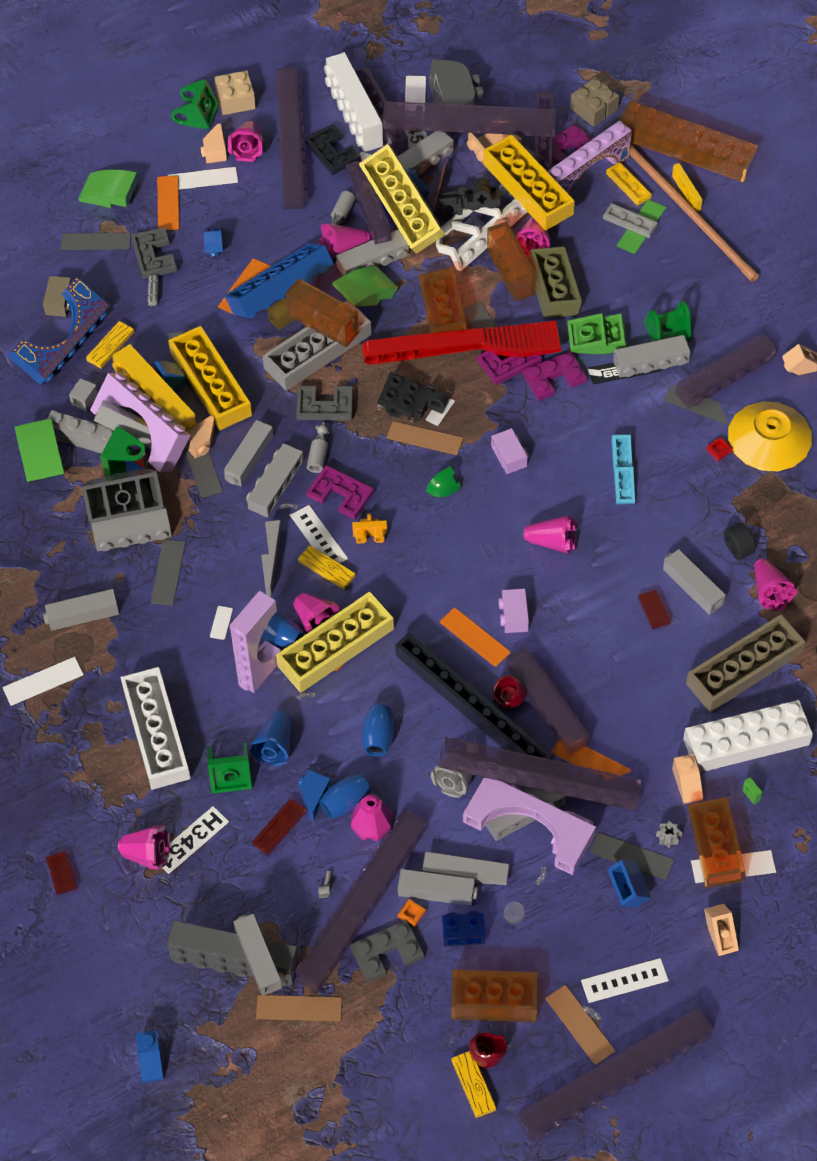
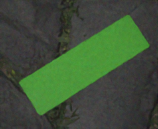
[616,200,666,254]

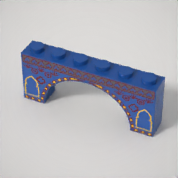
[7,277,110,385]

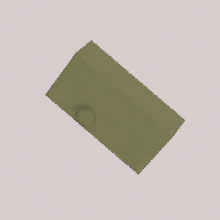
[527,247,582,318]

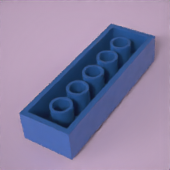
[224,243,333,318]

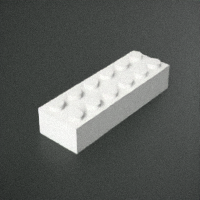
[324,52,383,152]
[120,667,190,790]
[683,700,813,773]

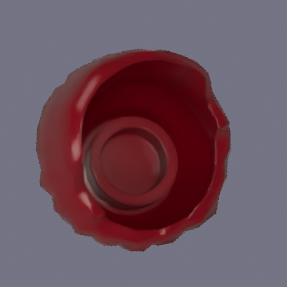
[493,675,526,709]
[469,1032,507,1068]

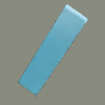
[611,435,635,504]

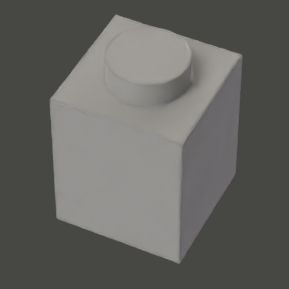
[69,379,98,411]

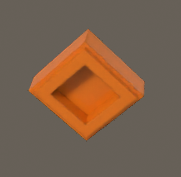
[397,899,426,928]

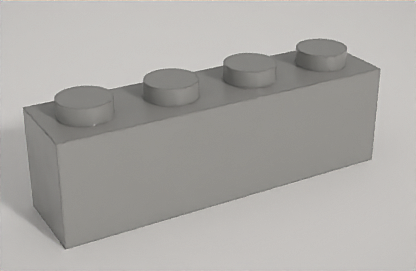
[398,129,453,175]
[336,229,409,276]
[613,335,690,377]
[47,410,114,453]
[246,443,304,518]
[91,508,172,552]
[486,777,566,842]

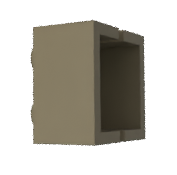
[570,77,619,127]

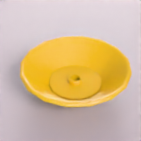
[728,401,812,472]

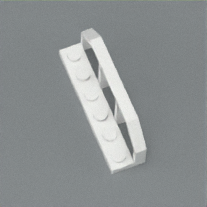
[436,185,527,271]

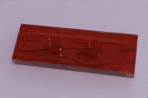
[252,798,307,856]

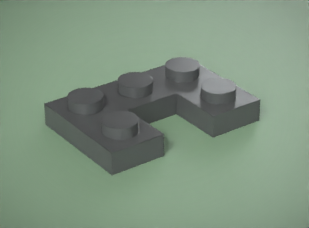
[131,227,177,279]
[296,386,353,421]
[350,920,424,983]

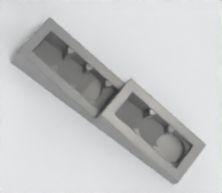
[261,520,281,597]
[422,852,510,885]

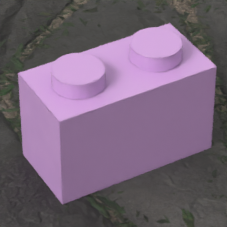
[491,428,529,474]
[498,589,529,633]

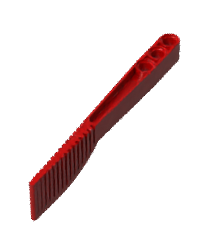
[362,321,562,365]

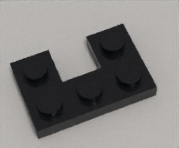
[305,124,361,175]

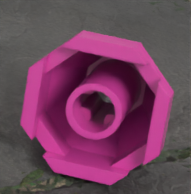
[228,121,263,162]
[293,593,340,634]
[351,795,393,841]
[118,825,170,869]

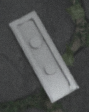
[603,203,658,238]

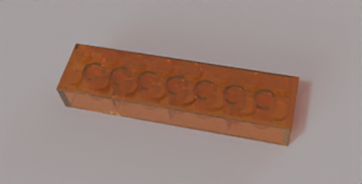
[619,100,758,182]

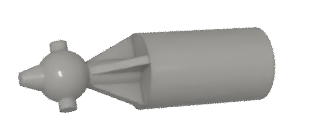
[330,191,356,225]
[307,422,330,473]

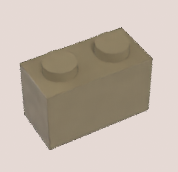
[43,276,71,317]

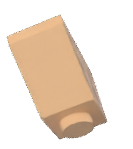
[200,124,227,163]
[782,344,817,375]
[185,415,214,459]
[672,754,703,804]
[704,904,739,956]

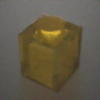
[267,298,296,330]

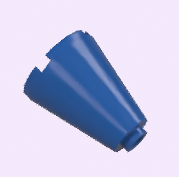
[250,711,292,766]

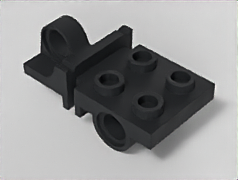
[439,178,501,217]
[377,371,449,423]

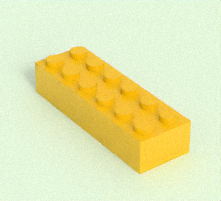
[483,134,575,231]
[168,326,252,431]
[112,344,196,431]

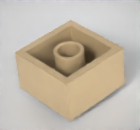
[214,71,256,115]

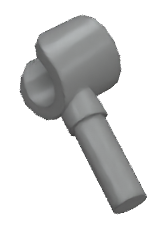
[318,871,332,898]

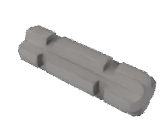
[148,275,159,306]

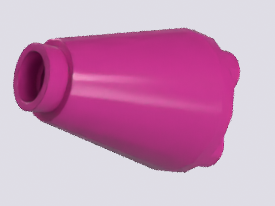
[515,217,550,258]
[319,223,370,259]
[524,515,578,554]
[754,558,797,611]

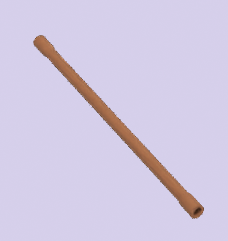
[629,143,759,282]

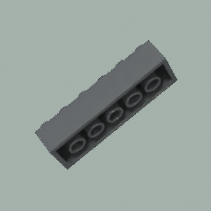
[167,921,299,986]

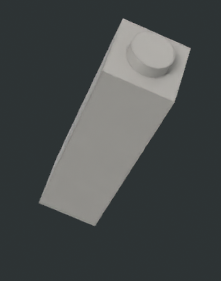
[94,400,152,448]
[224,420,273,487]
[663,549,726,615]
[43,589,119,631]
[398,869,478,906]
[233,914,282,996]

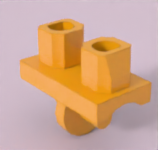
[352,513,387,544]

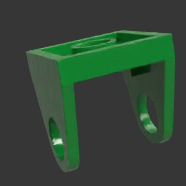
[171,80,219,129]
[644,301,691,342]
[100,427,149,476]
[207,742,252,794]

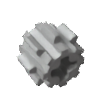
[656,821,682,848]

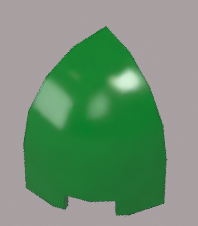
[426,466,461,497]

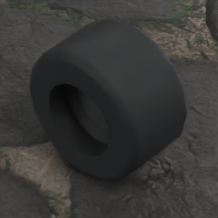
[723,522,756,560]

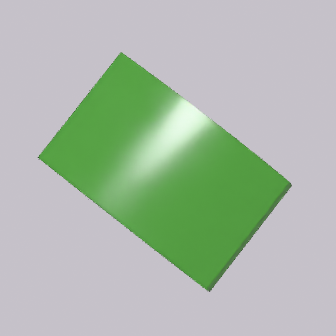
[78,170,138,208]
[332,266,398,307]
[567,313,627,354]
[14,418,64,482]

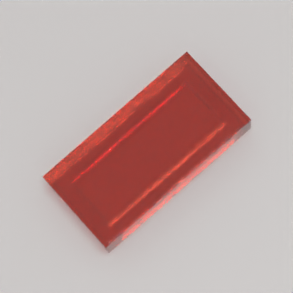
[638,590,671,630]
[46,851,77,896]

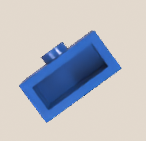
[607,860,651,908]

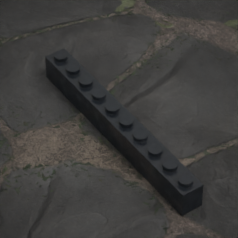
[395,633,552,779]

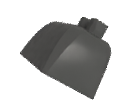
[429,59,483,131]
[82,469,164,523]

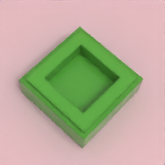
[743,777,762,805]

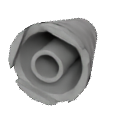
[431,743,480,798]

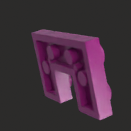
[535,124,592,166]
[476,351,542,386]
[522,351,587,401]
[306,466,374,520]

